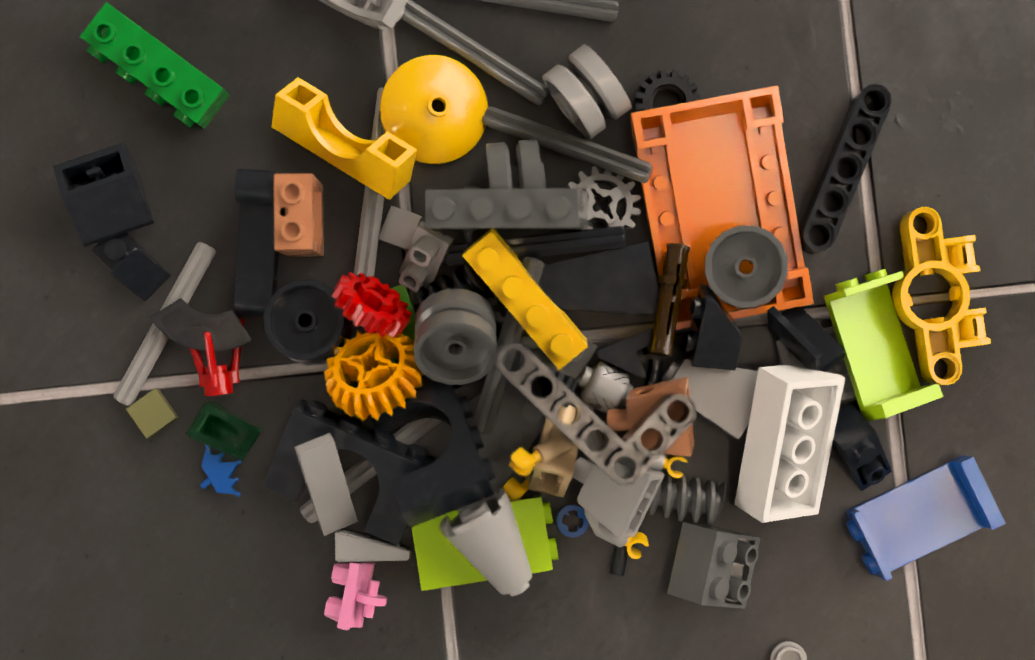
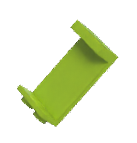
[823,269,943,421]
[412,494,559,591]

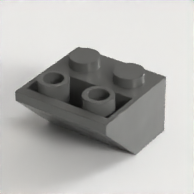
[667,522,761,609]

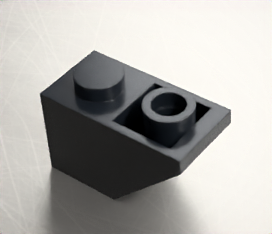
[682,284,743,370]
[832,404,892,491]

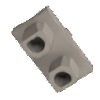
[399,221,454,292]

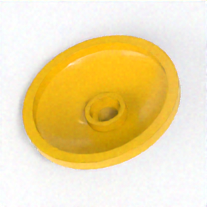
[380,55,488,164]

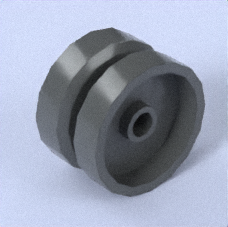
[486,139,546,189]
[705,225,788,309]
[414,289,497,385]

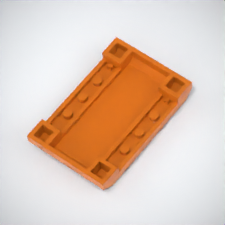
[630,85,814,330]

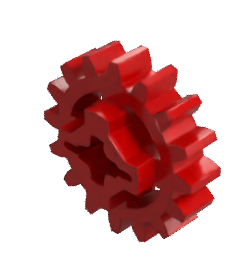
[332,272,411,338]

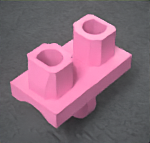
[324,561,387,630]

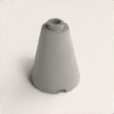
[439,488,532,596]

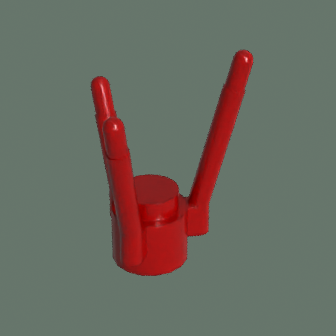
[190,318,245,396]

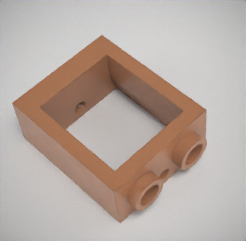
[274,174,324,257]

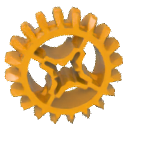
[324,330,424,421]

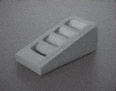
[335,530,412,562]

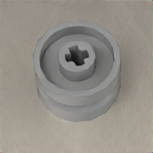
[542,44,632,140]

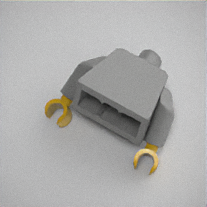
[572,454,687,559]

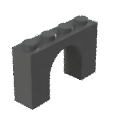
[425,188,588,230]

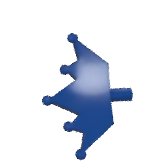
[200,442,242,497]

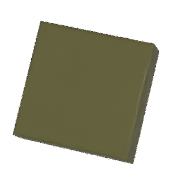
[126,388,179,439]

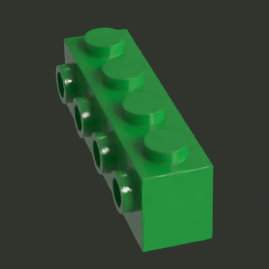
[80,2,230,129]

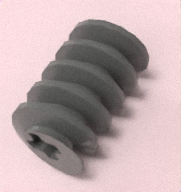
[649,471,726,527]

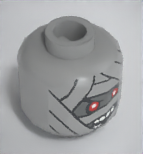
[577,360,633,414]

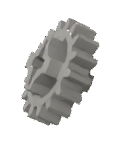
[567,166,641,230]

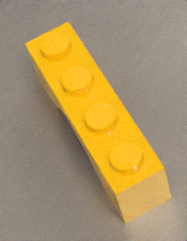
[271,77,417,200]
[462,228,588,370]

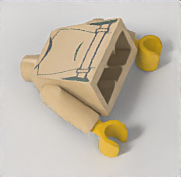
[502,405,578,501]

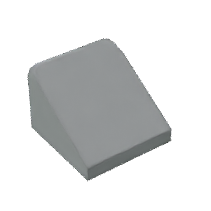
[378,206,425,251]

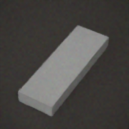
[295,433,358,536]

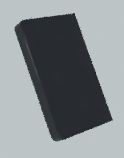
[767,306,845,372]

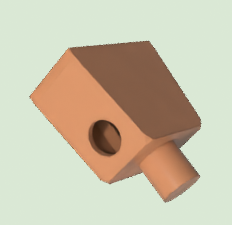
[607,377,695,456]

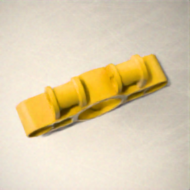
[892,207,991,385]

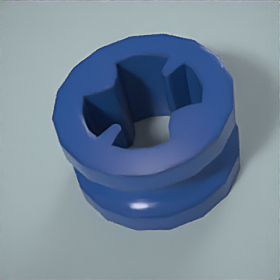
[555,504,589,538]

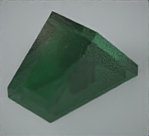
[185,401,262,461]

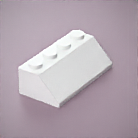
[734,365,845,523]

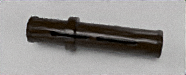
[648,243,690,357]

